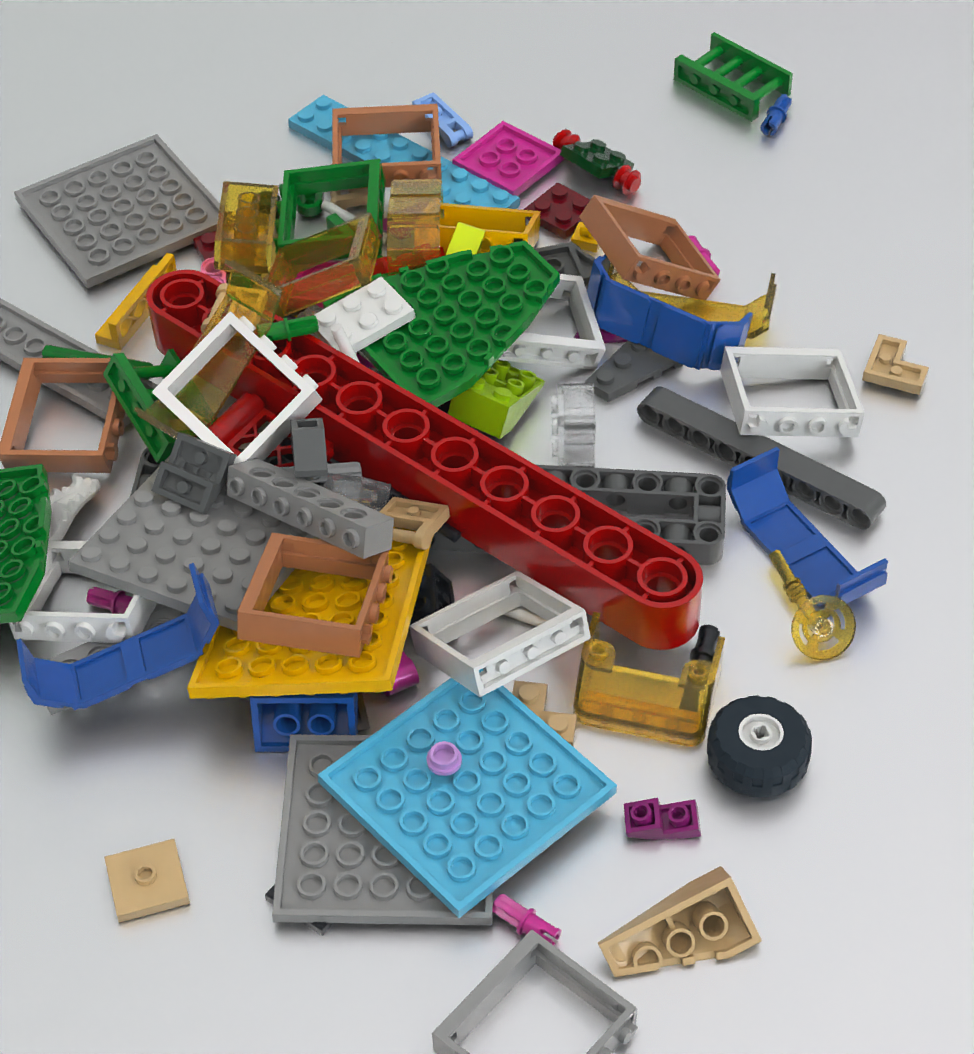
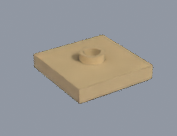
[104,839,190,923]

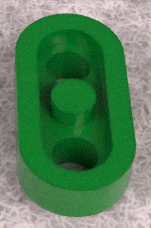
[297,192,324,217]

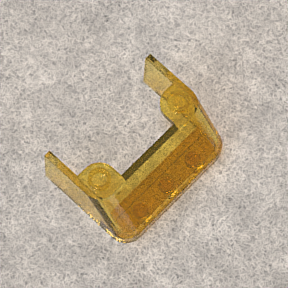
[573,612,725,746]

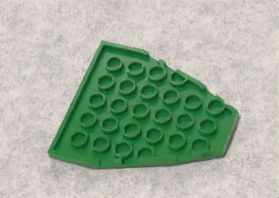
[323,241,560,407]
[0,464,52,624]

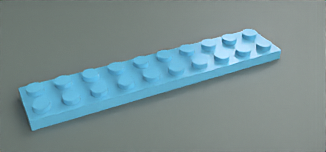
[288,95,520,211]

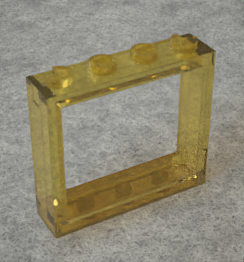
[265,212,382,318]

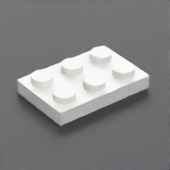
[314,277,416,353]

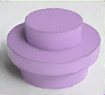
[426,741,462,776]

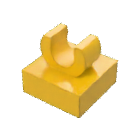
[571,222,600,253]

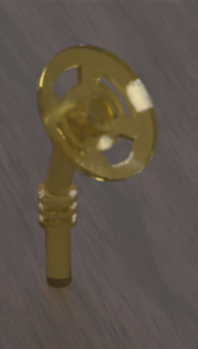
[769,550,856,660]

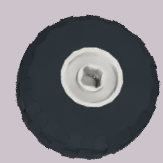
[707,695,812,798]

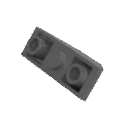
[290,418,328,481]

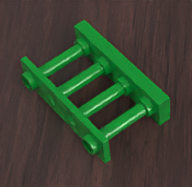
[673,32,793,122]
[103,349,218,464]

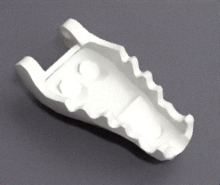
[48,474,101,542]

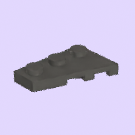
[585,341,683,402]

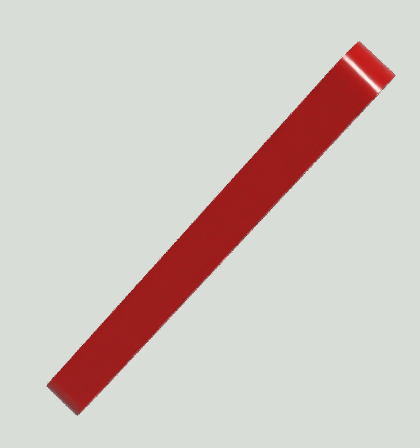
[146,270,703,650]

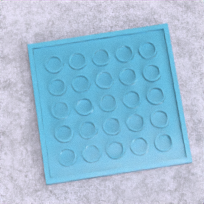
[318,669,617,918]

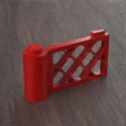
[208,393,335,467]

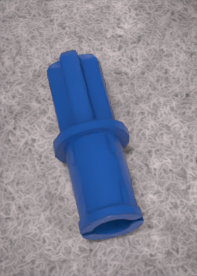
[760,94,792,136]

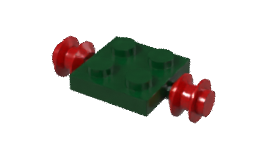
[553,129,641,195]

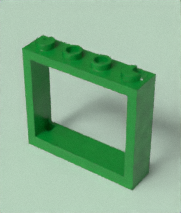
[274,159,386,265]

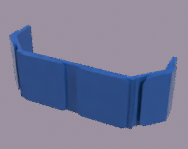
[587,255,753,370]
[727,447,888,608]
[16,563,220,711]

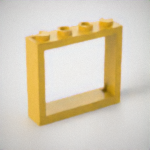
[414,202,541,255]

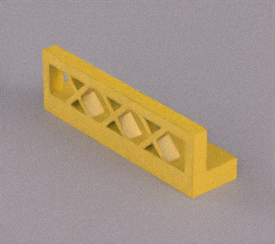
[95,253,177,351]

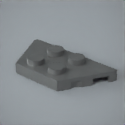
[535,242,613,286]

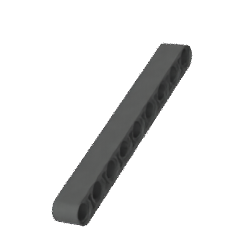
[637,386,886,529]

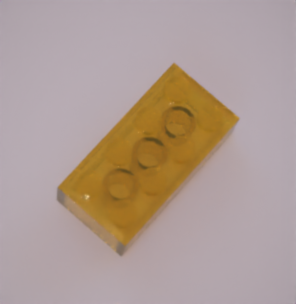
[214,181,279,274]

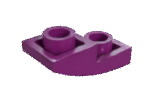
[623,798,701,840]

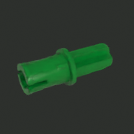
[257,315,319,341]

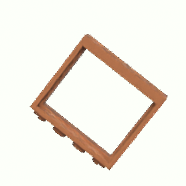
[332,104,442,189]
[579,195,721,301]
[0,358,125,473]
[237,533,394,658]

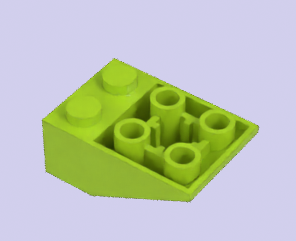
[448,360,545,439]

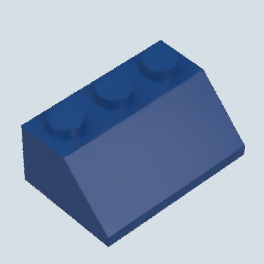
[250,692,358,752]

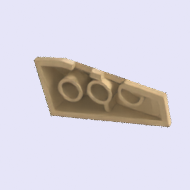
[598,866,762,977]

